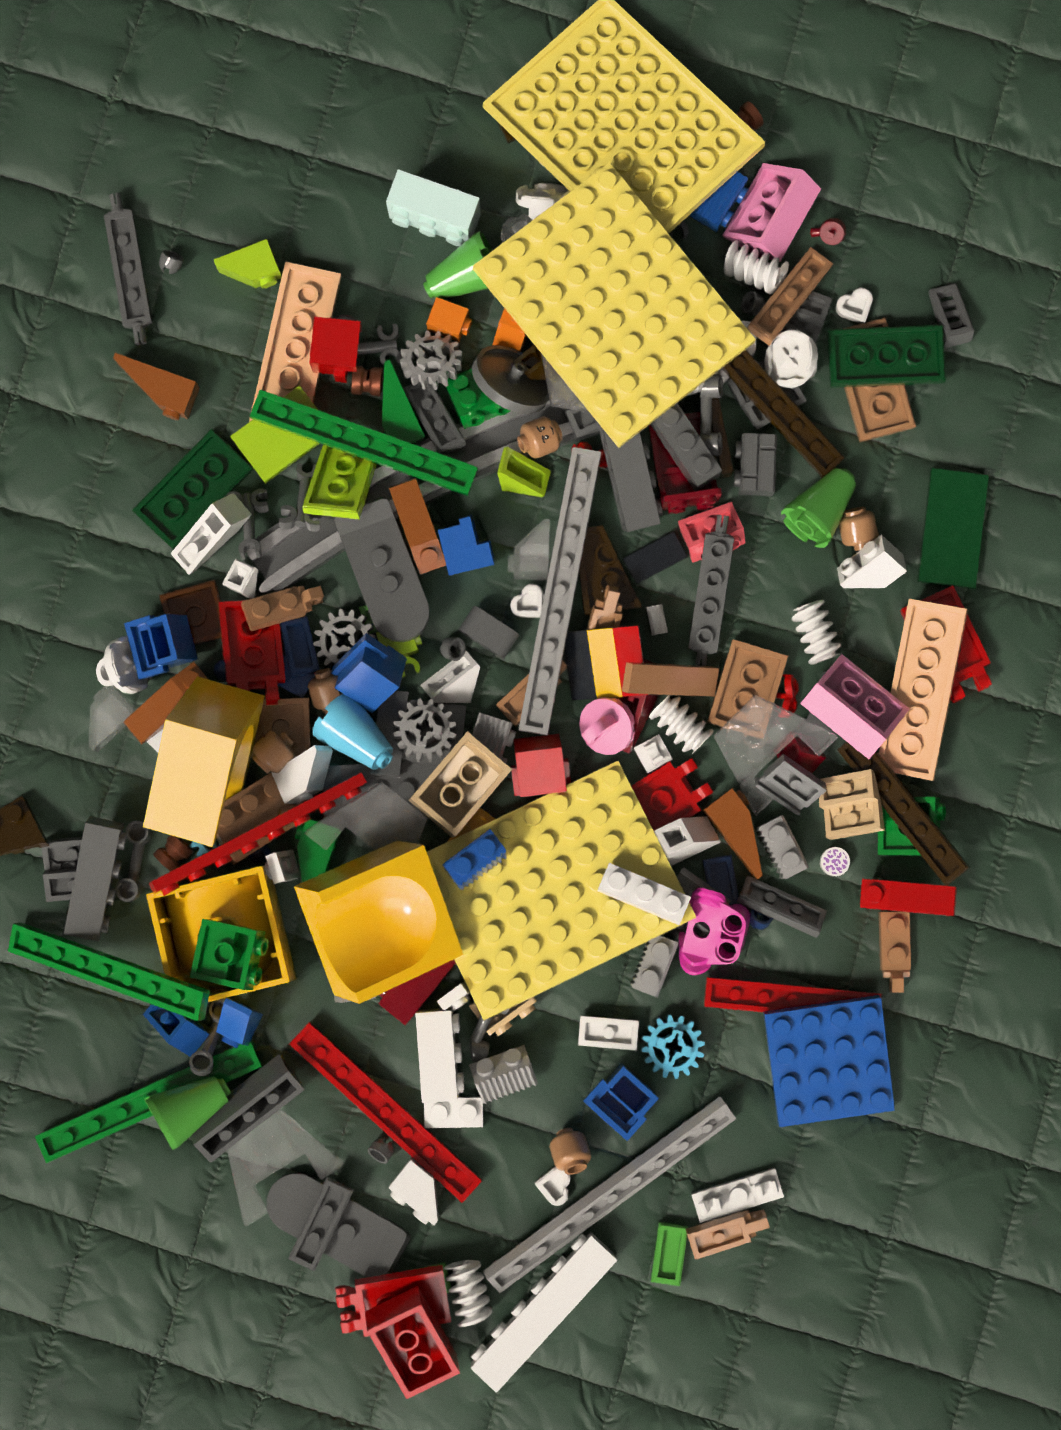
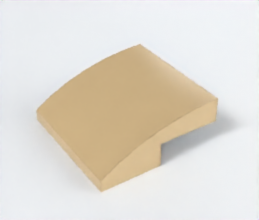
[819,769,885,840]

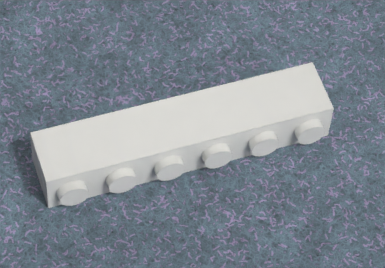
[470,1231,617,1393]

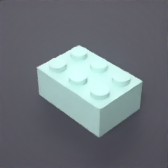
[386,170,481,246]

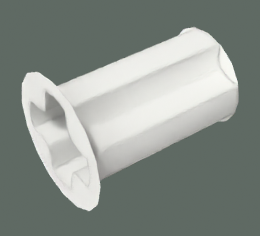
[645,604,668,635]

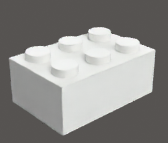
[415,1008,464,1103]

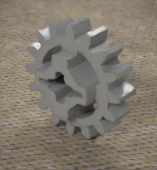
[400,331,463,390]
[313,609,377,667]
[393,698,456,762]

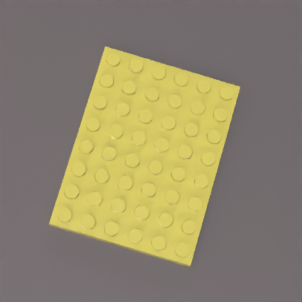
[483,0,765,234]
[473,162,756,448]
[427,761,696,1021]

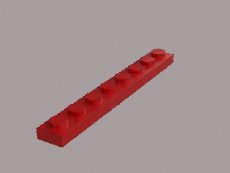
[149,772,367,896]
[289,1022,482,1203]

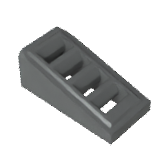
[928,283,975,348]

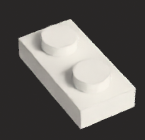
[265,850,301,884]
[437,982,471,1011]
[578,1015,639,1050]
[424,1097,483,1128]

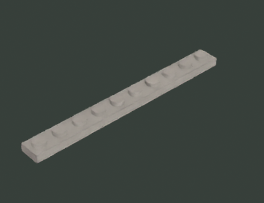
[519,447,601,736]
[483,1097,736,1293]

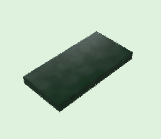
[827,325,946,388]
[132,428,254,550]
[917,468,989,589]

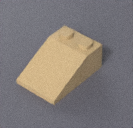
[408,731,512,838]

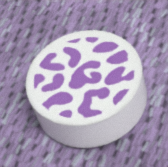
[820,847,850,876]

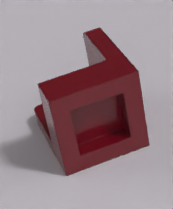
[773,731,826,773]

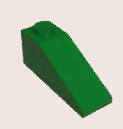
[382,360,425,444]
[295,819,342,883]

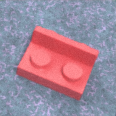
[678,502,746,562]

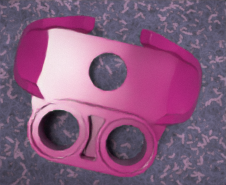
[678,888,750,975]

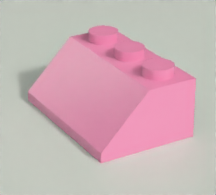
[722,163,821,262]
[800,654,910,759]

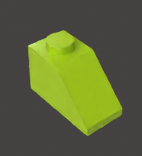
[214,239,282,288]

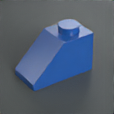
[216,998,263,1048]
[143,1004,210,1057]

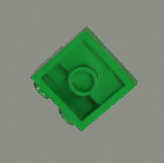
[445,369,510,429]
[878,797,946,856]
[190,919,269,990]

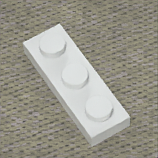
[598,863,691,926]

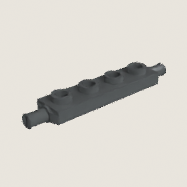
[104,193,153,345]
[689,515,734,666]

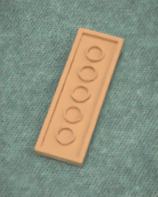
[249,262,342,422]
[879,599,968,781]

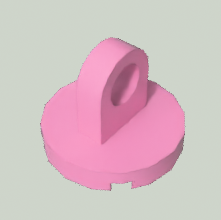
[579,697,635,755]

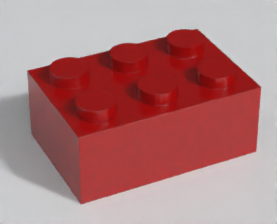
[365,1286,460,1399]

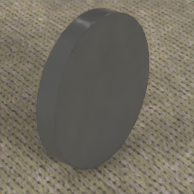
[472,345,552,414]

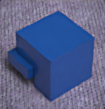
[438,515,496,576]
[124,614,198,679]
[331,633,407,713]
[583,1063,659,1141]

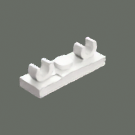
[691,1168,784,1223]

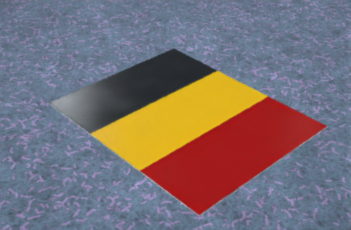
[564,626,648,700]

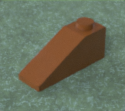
[113,353,200,420]
[389,478,446,574]
[124,662,209,745]
[702,789,763,879]

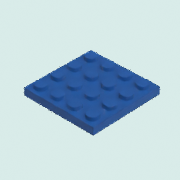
[763,995,895,1127]

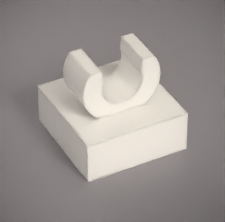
[633,734,673,773]

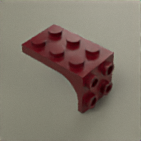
[648,412,722,514]

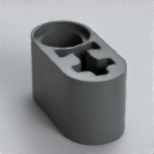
[458,606,520,660]

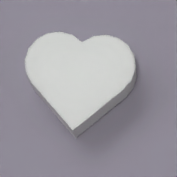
[836,288,873,324]
[510,584,544,618]
[534,1166,570,1206]

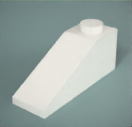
[171,493,252,575]

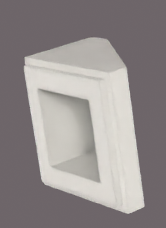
[222,559,258,599]

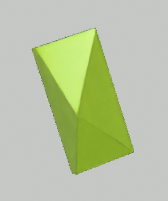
[497,447,551,497]

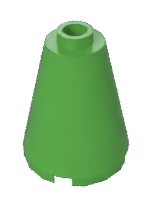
[423,231,493,300]
[781,468,856,548]
[144,1076,231,1150]

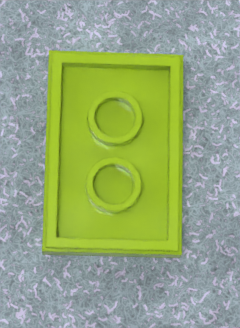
[230,385,320,484]
[302,445,377,519]

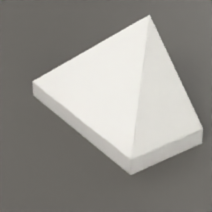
[421,650,480,703]

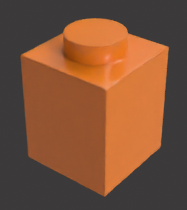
[426,297,472,342]

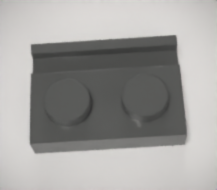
[755,754,827,816]

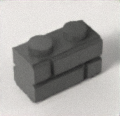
[733,433,777,496]

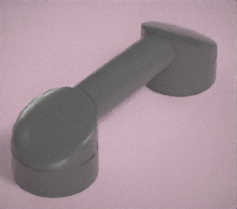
[700,375,723,456]
[116,821,152,902]
[189,999,225,1076]
[469,1009,509,1062]

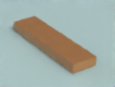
[747,247,833,346]
[622,662,719,697]

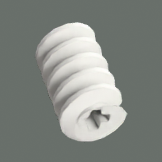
[724,240,789,294]
[792,600,842,665]
[649,695,714,754]
[443,1260,493,1327]

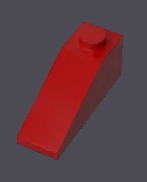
[860,879,957,916]

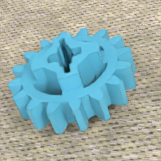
[641,1014,705,1079]

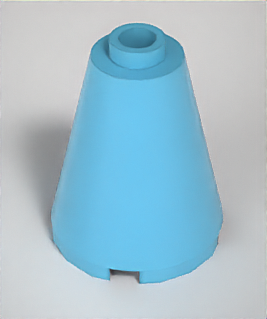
[313,694,393,770]

